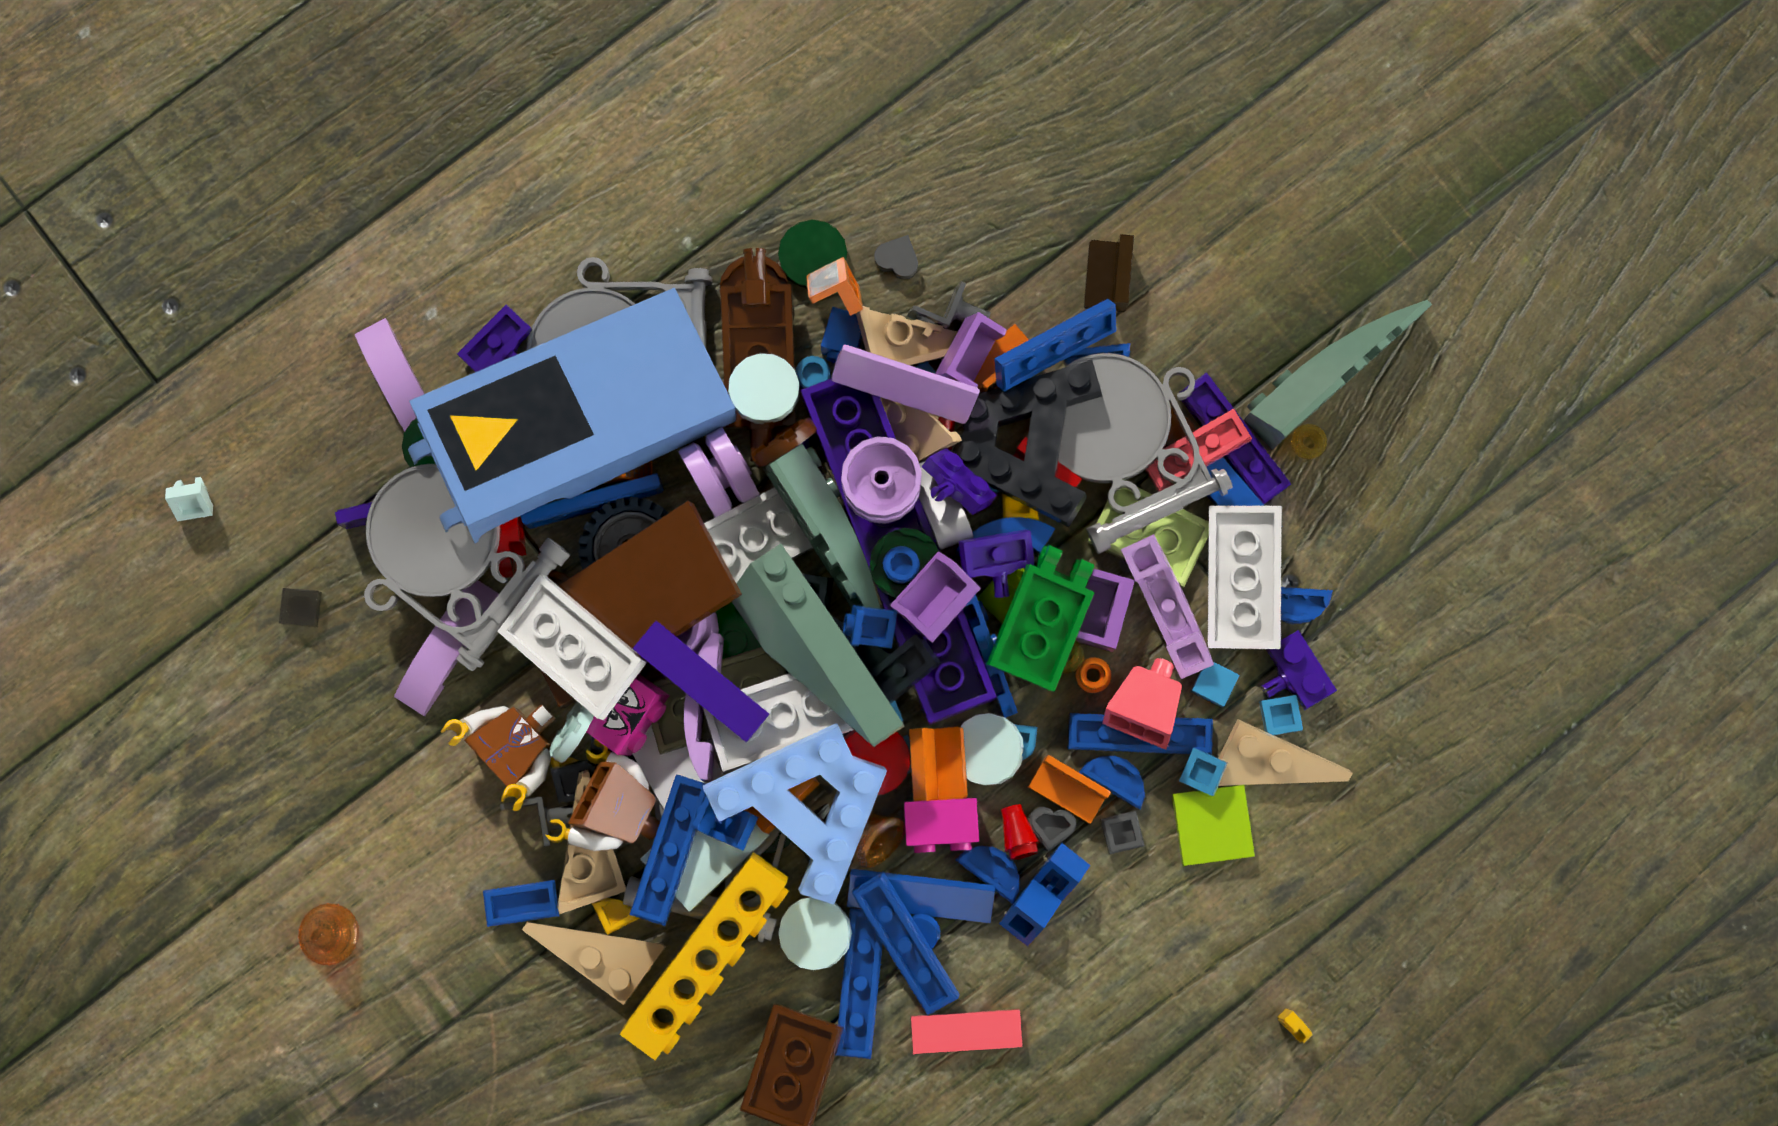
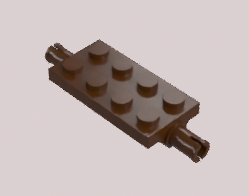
[721,248,796,462]

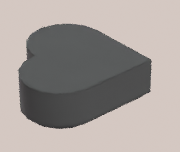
[874,235,918,280]
[1029,807,1076,852]

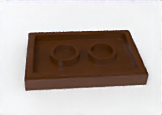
[740,1004,844,1126]

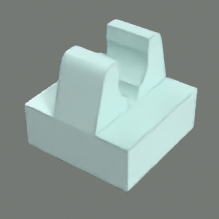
[165,477,213,521]

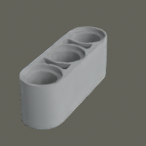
[919,459,973,550]

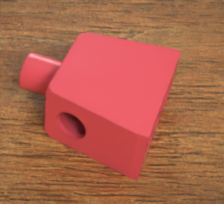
[1102,658,1182,750]

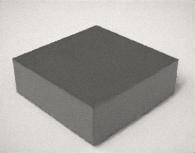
[1100,811,1145,854]

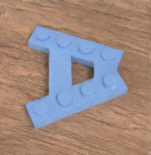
[703,723,887,905]

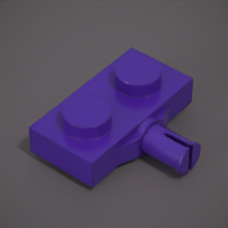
[457,305,532,372]
[922,448,997,515]
[959,529,1035,598]
[1261,630,1337,710]

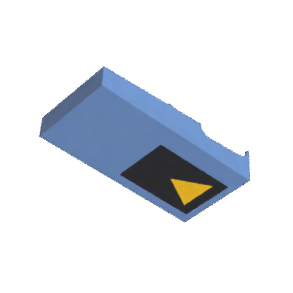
[408,288,736,543]

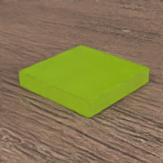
[1172,785,1255,866]

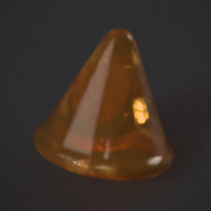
[856,813,905,868]
[298,903,359,965]

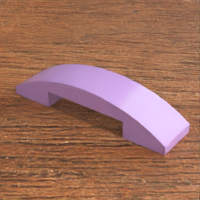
[355,318,425,432]
[1121,534,1214,679]
[394,580,499,716]
[684,633,724,782]

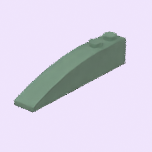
[1244,300,1432,450]
[763,444,884,648]
[731,543,904,747]

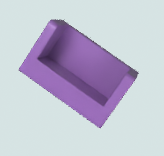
[935,312,1007,387]
[890,551,981,643]
[1075,569,1135,652]

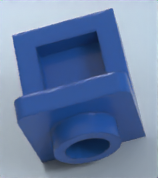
[843,605,897,648]
[692,796,759,851]

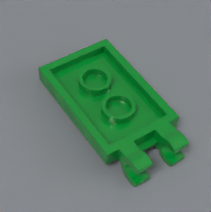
[986,545,1095,692]

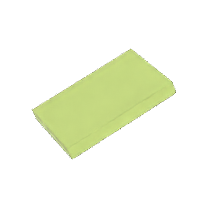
[1088,487,1209,588]

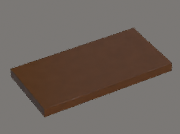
[540,501,742,708]

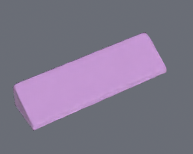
[832,344,980,424]

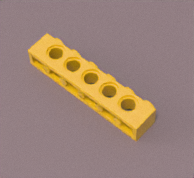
[619,851,789,1060]

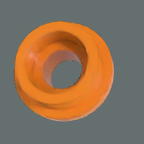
[1075,657,1111,693]

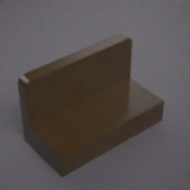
[1084,234,1134,312]

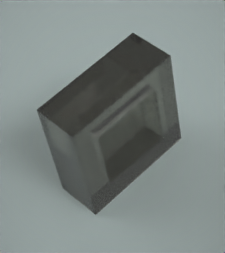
[279,588,322,627]

